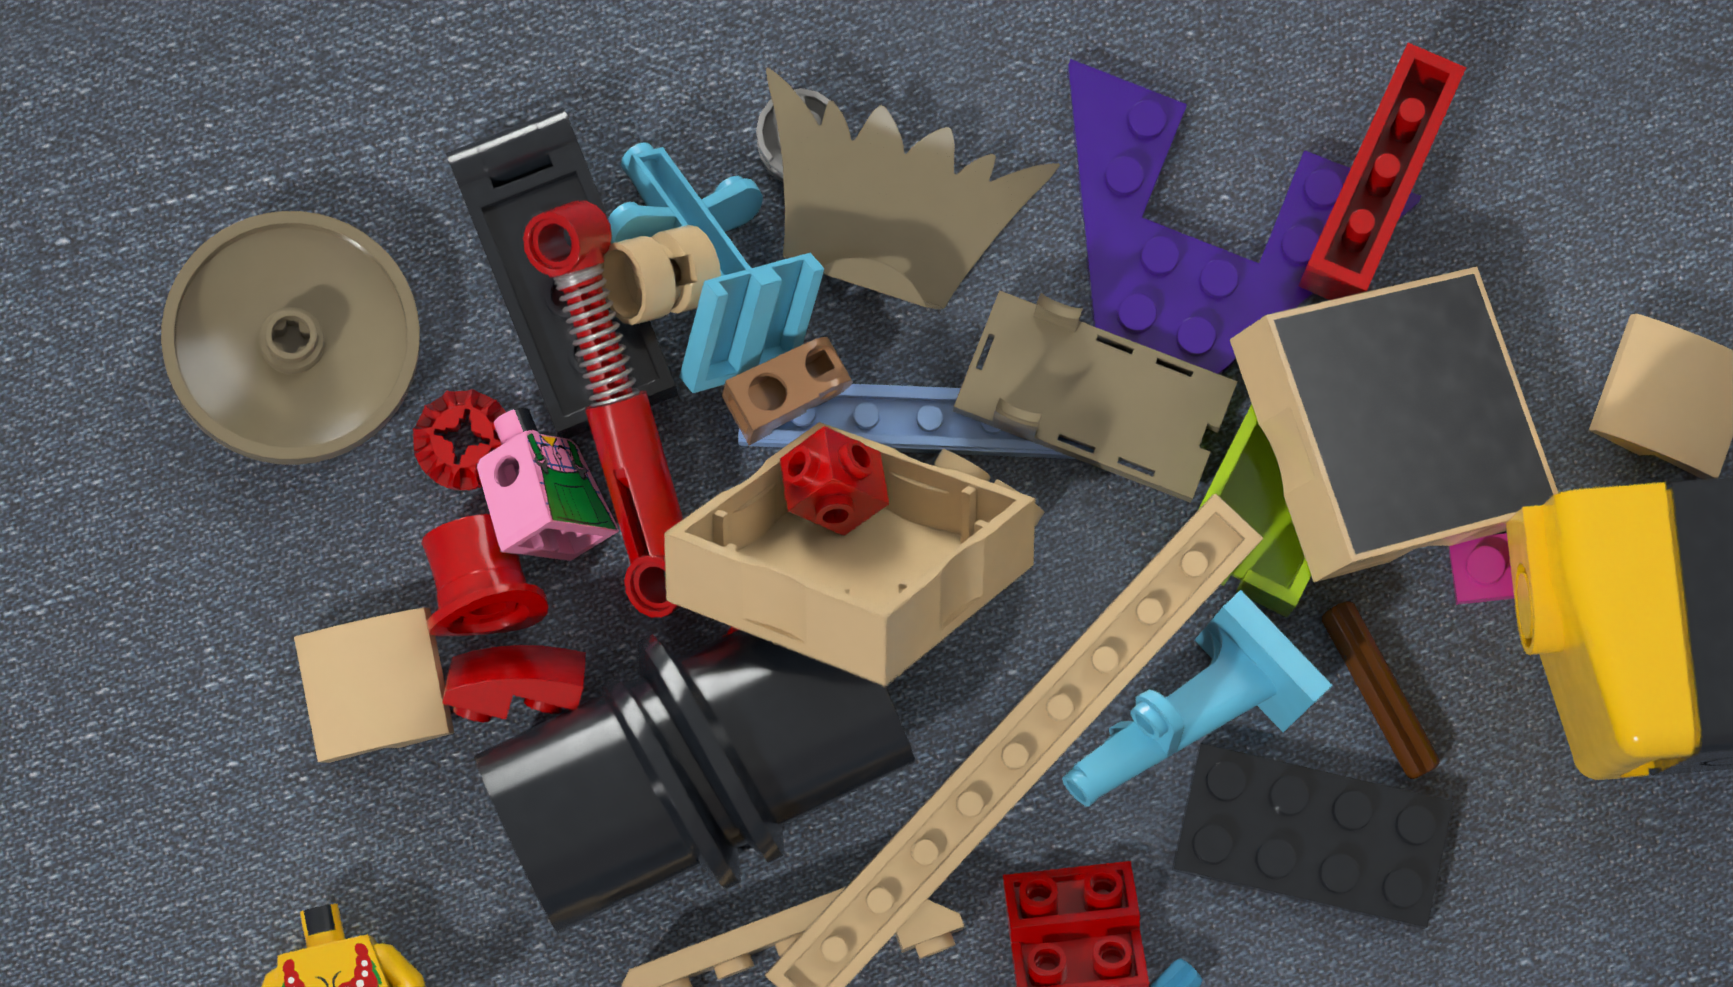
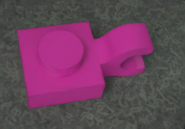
[1448,533,1514,605]

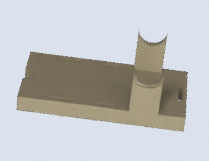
[953,290,1238,503]

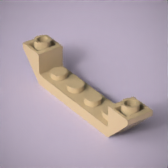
[621,887,964,987]

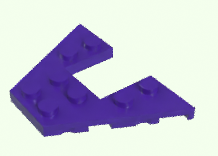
[1067,59,1421,375]

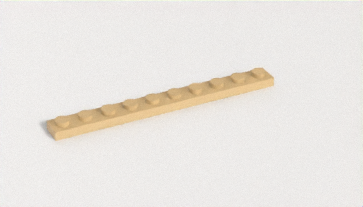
[765,493,1263,987]

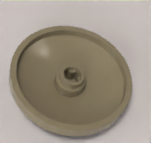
[161,211,420,465]

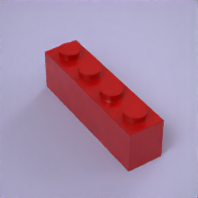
[1299,42,1467,300]

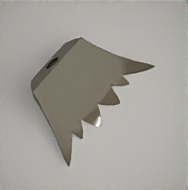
[766,68,1060,309]

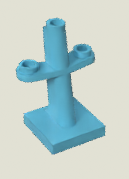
[608,143,824,393]
[1062,590,1332,807]

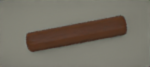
[1322,600,1440,779]

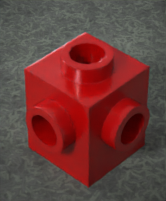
[780,426,889,536]

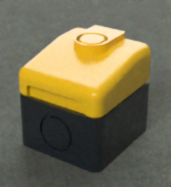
[1506,477,1733,780]

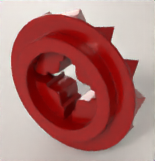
[413,389,506,491]

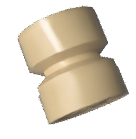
[600,225,721,325]

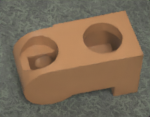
[722,337,853,445]

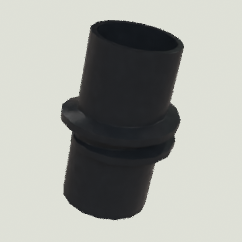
[474,629,915,934]

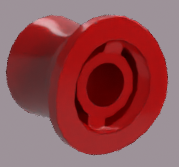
[421,514,549,636]

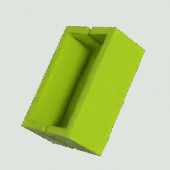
[1197,403,1311,618]

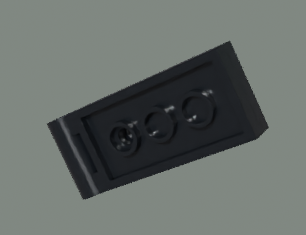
[446,107,678,439]

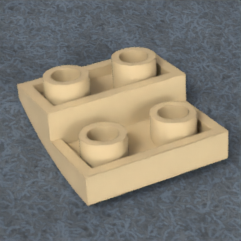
[1589,314,1733,480]
[294,607,454,763]

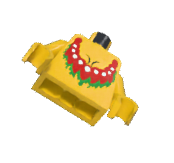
[261,904,426,987]

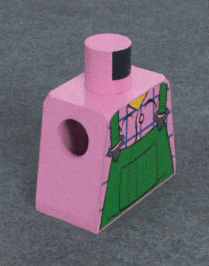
[477,408,619,561]

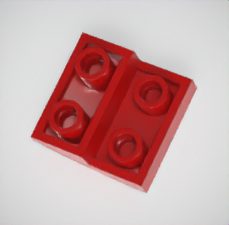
[442,645,586,722]
[1003,861,1149,987]

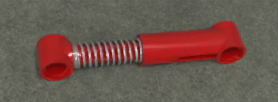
[523,201,684,618]

